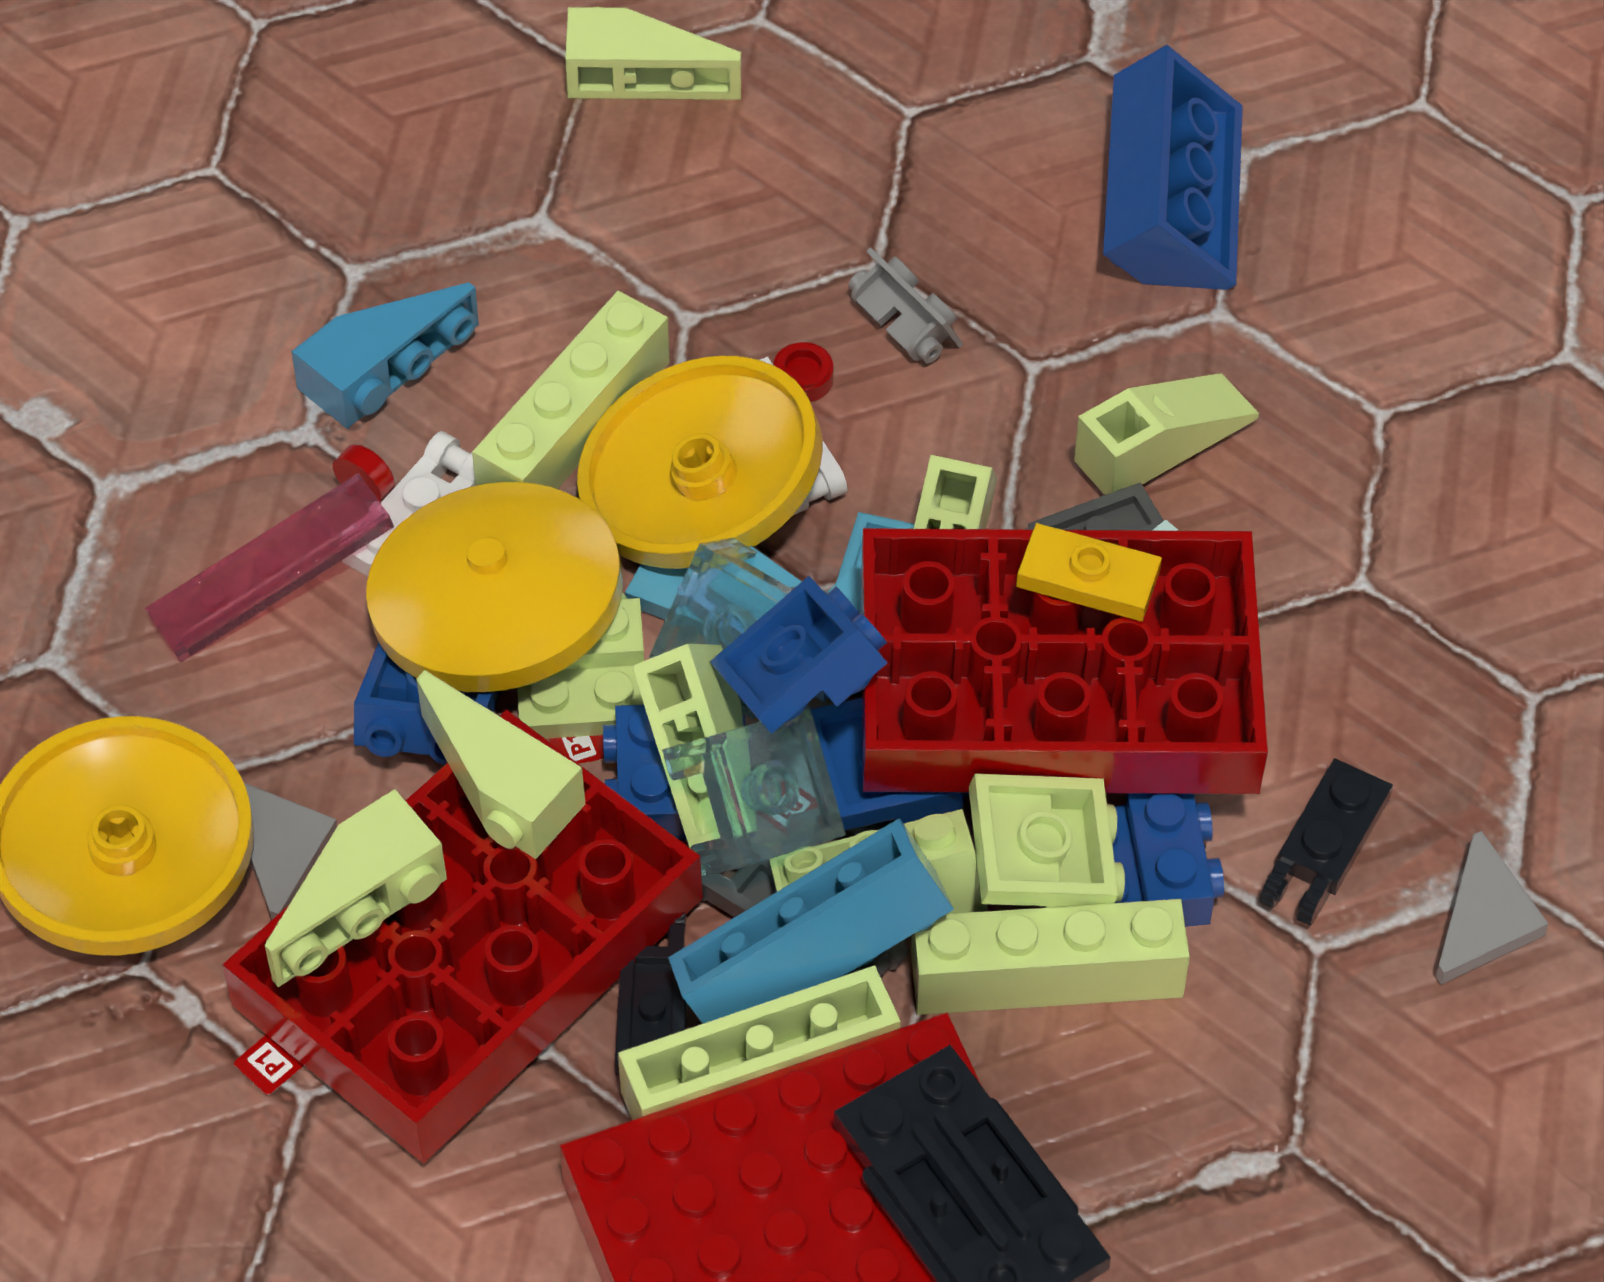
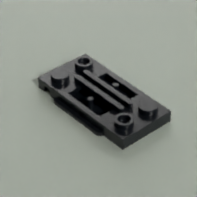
[833,1045,1111,1282]

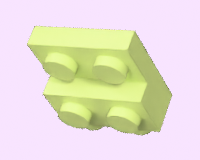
[517,593,644,739]
[969,774,1125,908]

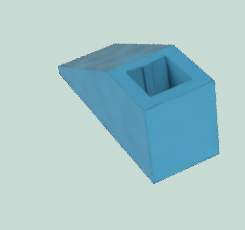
[291,282,479,429]

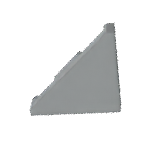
[244,783,337,920]
[1436,831,1548,985]

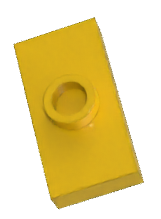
[1016,523,1162,622]

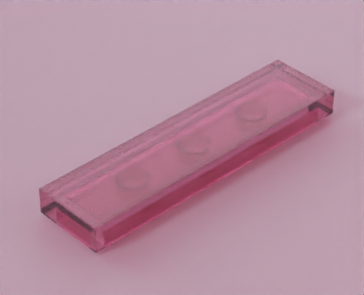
[145,474,394,663]

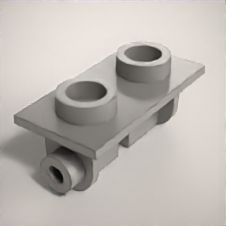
[848,247,964,363]

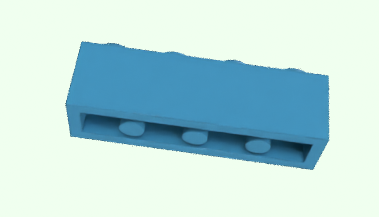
[668,818,954,1024]

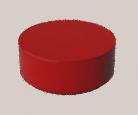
[773,342,834,402]
[332,444,395,506]

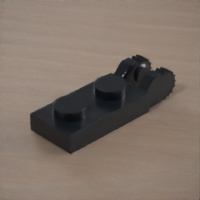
[1259,758,1393,926]
[615,913,687,1075]

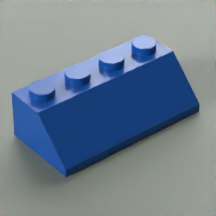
[1103,45,1243,290]

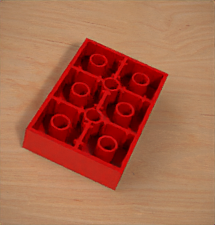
[861,528,1268,794]
[222,710,703,1164]
[560,1012,982,1282]

